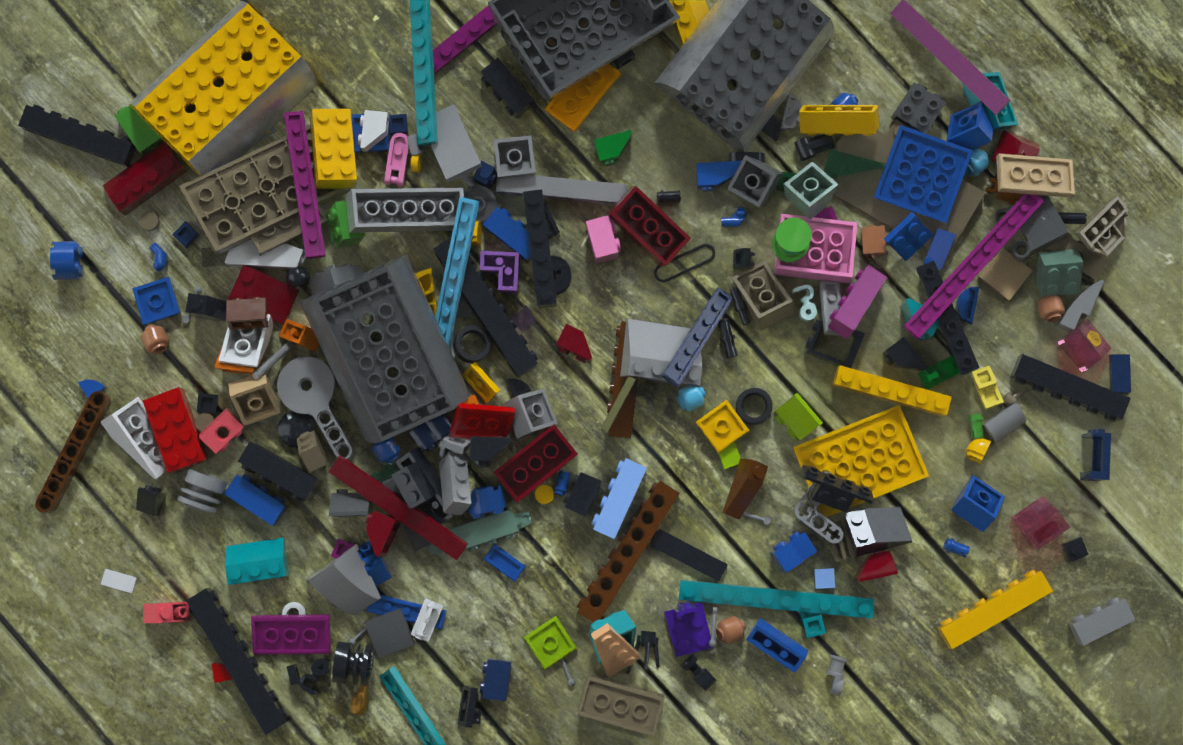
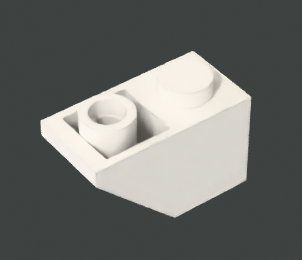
[358,110,390,152]

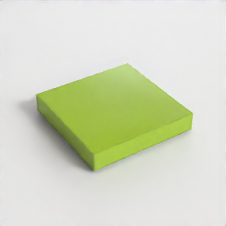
[524,616,577,670]

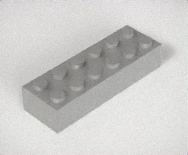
[346,188,464,233]

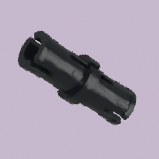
[718,319,738,359]

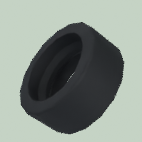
[453,325,491,363]
[736,388,773,425]

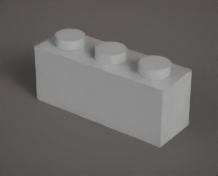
[439,451,471,515]
[1068,597,1136,646]

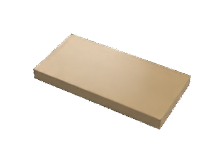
[996,154,1075,198]

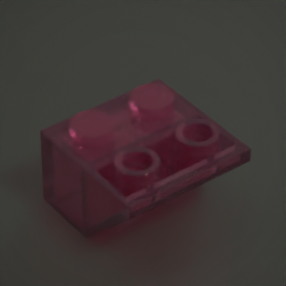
[1011,496,1070,550]

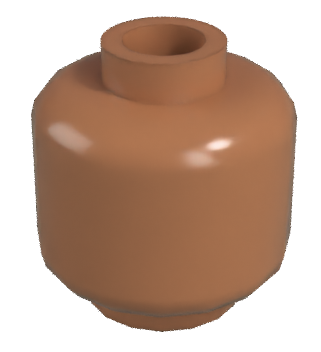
[1037,295,1065,323]
[141,325,170,354]
[716,616,746,644]

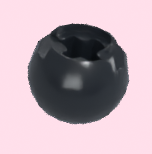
[286,266,311,289]

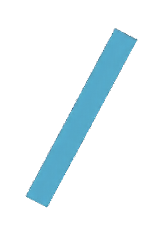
[435,197,480,348]

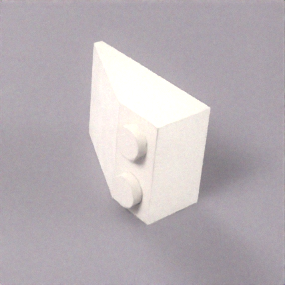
[219,314,274,368]

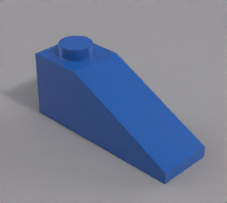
[696,161,742,192]

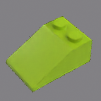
[774,393,823,441]

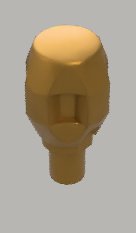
[350,681,369,716]

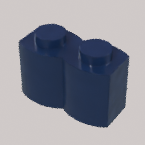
[409,414,452,453]

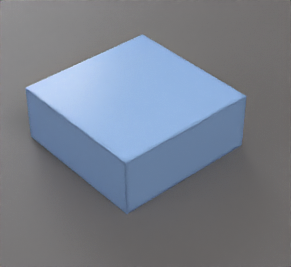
[814,568,835,589]

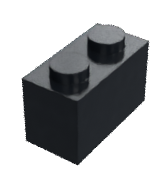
[391,462,435,509]

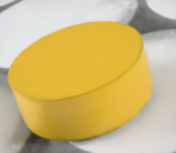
[411,154,422,173]
[535,485,554,504]

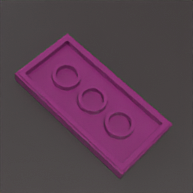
[251,615,331,654]

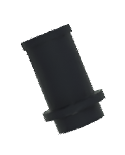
[657,190,681,205]

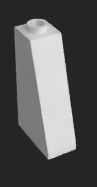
[224,240,306,270]

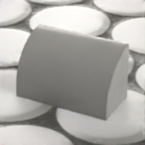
[982,402,1026,444]

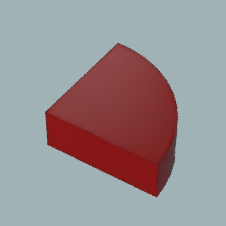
[211,663,233,683]

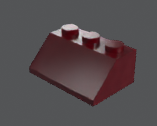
[365,511,401,557]

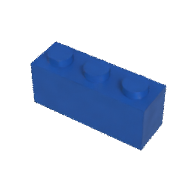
[483,207,531,263]
[224,474,288,526]
[746,618,809,673]

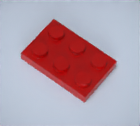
[449,403,516,439]

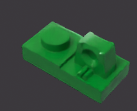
[917,356,960,390]

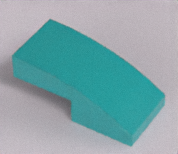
[799,611,826,638]

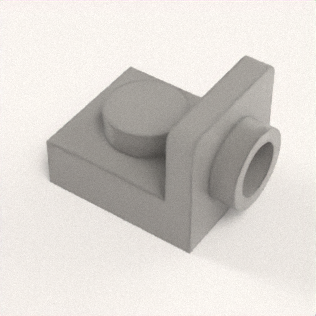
[439,434,471,457]

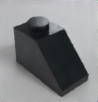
[883,337,927,371]

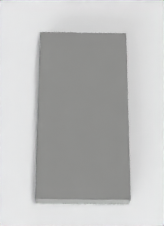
[431,104,482,182]

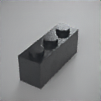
[480,58,534,119]

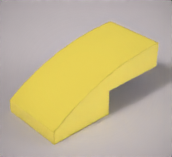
[971,365,1004,411]

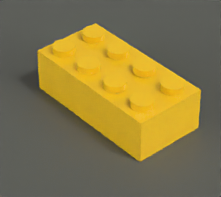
[310,109,357,189]

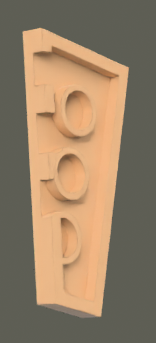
[591,623,641,678]

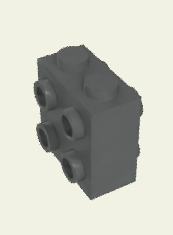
[891,82,946,134]

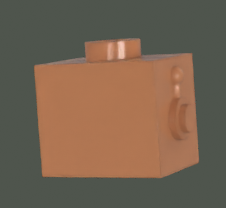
[861,225,890,258]

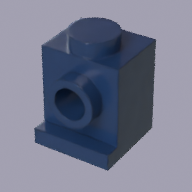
[473,161,498,190]

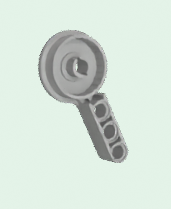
[277,356,355,461]

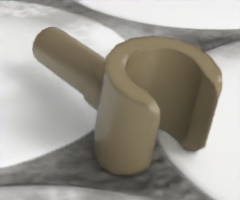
[1002,387,1028,406]

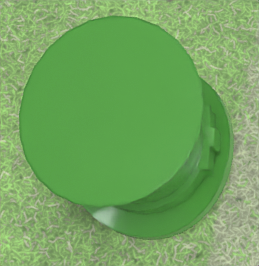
[772,217,812,263]

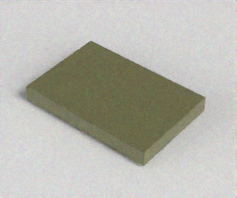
[601,376,635,434]

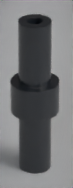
[730,287,750,326]

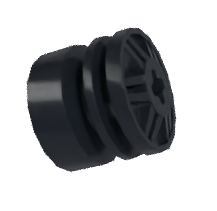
[332,641,374,686]

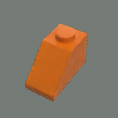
[279,319,320,352]

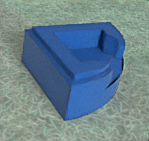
[78,379,106,398]

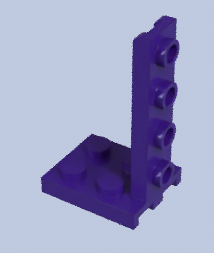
[664,602,714,657]

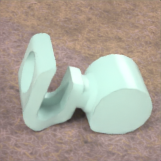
[790,285,817,322]

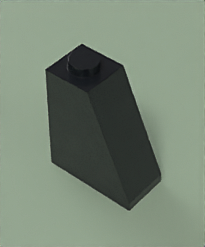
[185,293,226,322]

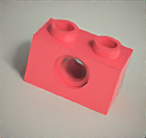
[199,408,244,454]

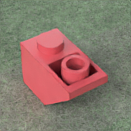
[143,602,190,623]

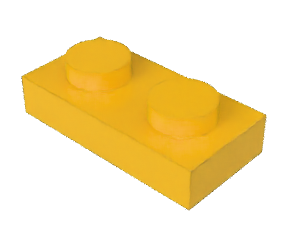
[462,362,500,403]

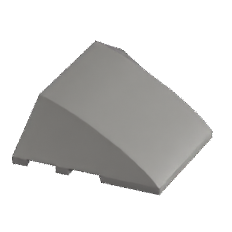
[306,544,381,615]

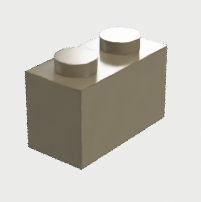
[297,431,327,473]

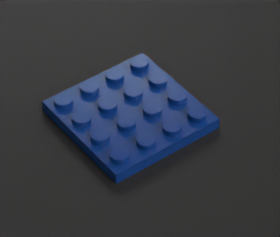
[873,125,973,223]

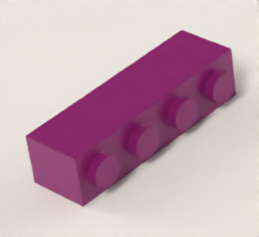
[828,265,887,339]

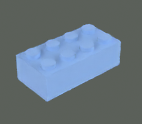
[591,458,647,539]

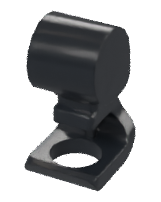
[680,653,717,691]
[299,658,331,695]

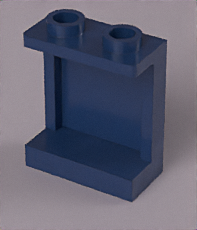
[1080,429,1111,481]

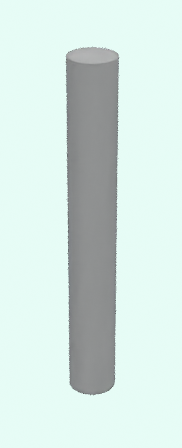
[252,341,294,380]

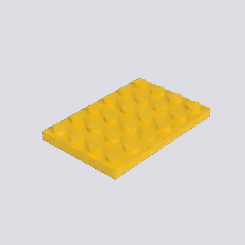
[792,405,929,519]

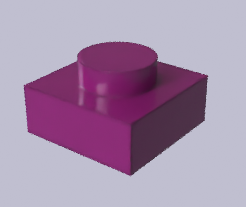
[331,538,354,559]

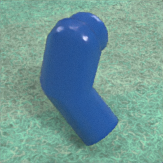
[721,207,747,227]
[149,242,168,271]

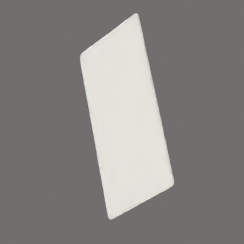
[101,569,136,593]

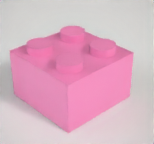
[586,215,621,264]

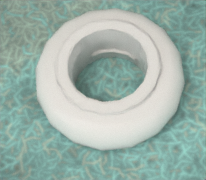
[282,602,306,615]

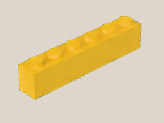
[832,365,952,417]
[937,569,1053,649]

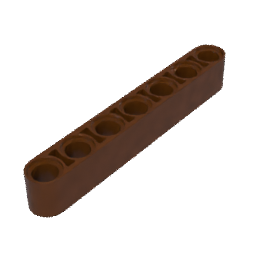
[35,391,111,513]

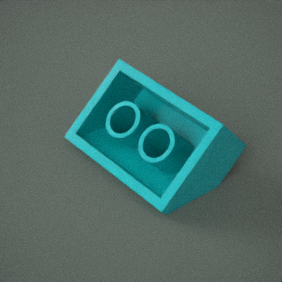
[962,72,1019,133]
[225,538,289,585]

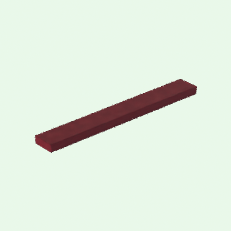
[329,455,469,560]

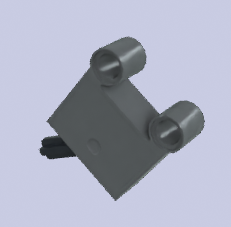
[995,195,1087,262]

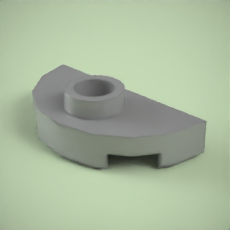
[780,93,802,131]

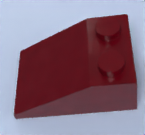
[228,265,299,325]

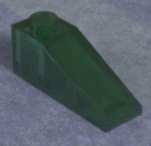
[823,149,886,179]

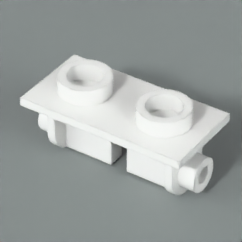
[410,598,444,642]

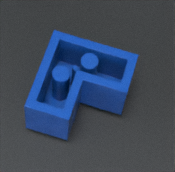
[770,531,817,573]

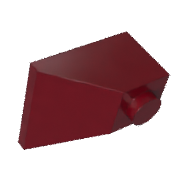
[992,129,1040,163]
[853,550,898,582]

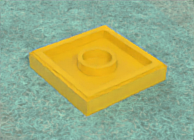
[695,400,750,453]

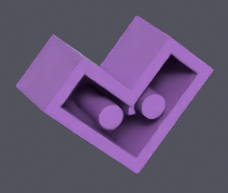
[480,251,520,294]

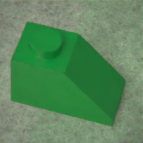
[594,130,632,166]

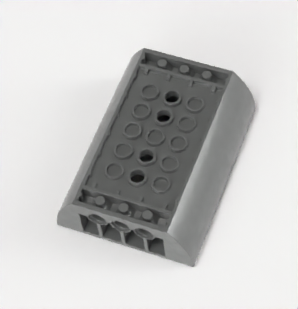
[299,254,470,443]

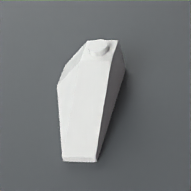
[101,397,167,479]

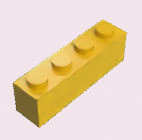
[799,105,879,136]

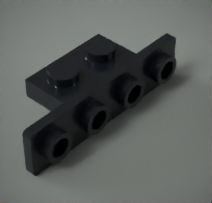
[801,465,874,512]

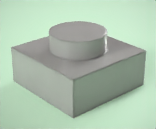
[407,133,426,155]

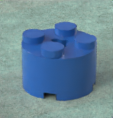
[50,241,84,280]
[467,484,507,519]

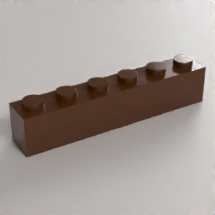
[607,321,638,439]

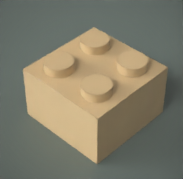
[228,372,281,426]

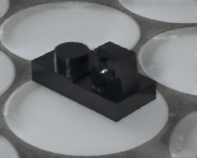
[457,685,482,728]

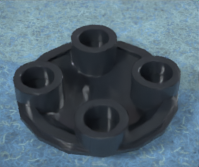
[278,411,316,448]

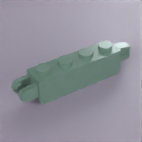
[428,510,532,558]

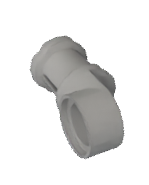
[826,654,848,696]

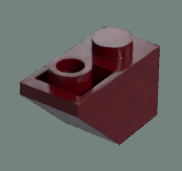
[556,324,592,363]

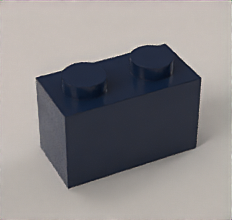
[480,658,512,701]

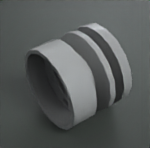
[177,469,228,513]

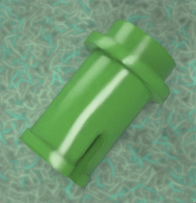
[968,414,985,438]

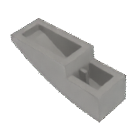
[1056,280,1104,332]

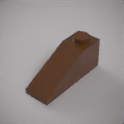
[723,458,768,519]

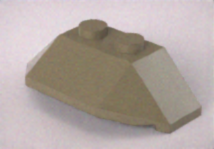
[1074,195,1129,258]

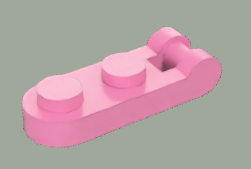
[384,133,409,187]

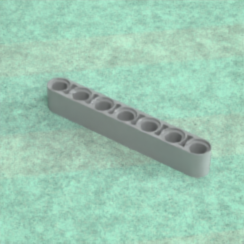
[496,175,628,205]

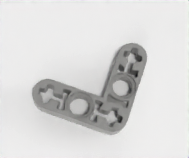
[794,472,843,543]

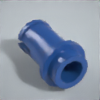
[553,470,571,496]
[943,538,970,558]

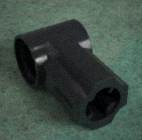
[794,134,835,161]

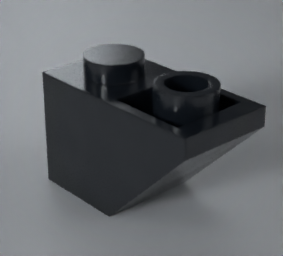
[136,485,166,516]

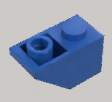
[358,541,392,586]

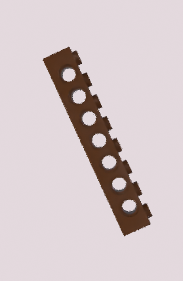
[576,481,679,623]

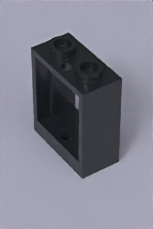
[805,317,865,368]

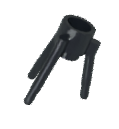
[626,631,660,674]

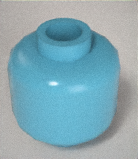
[965,148,989,177]
[676,385,706,412]

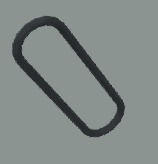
[654,243,715,282]

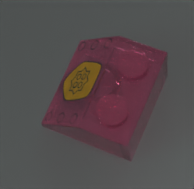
[1057,318,1111,372]

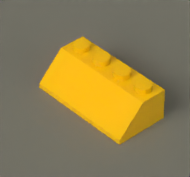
[669,0,709,47]

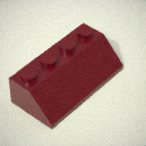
[103,141,187,216]

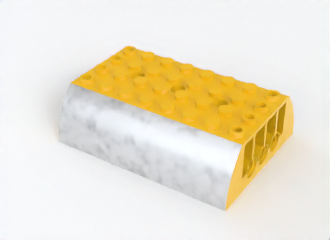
[129,1,319,176]

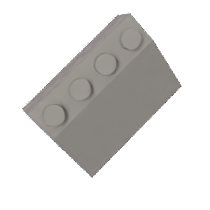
[620,319,702,386]

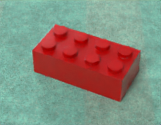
[142,387,209,474]

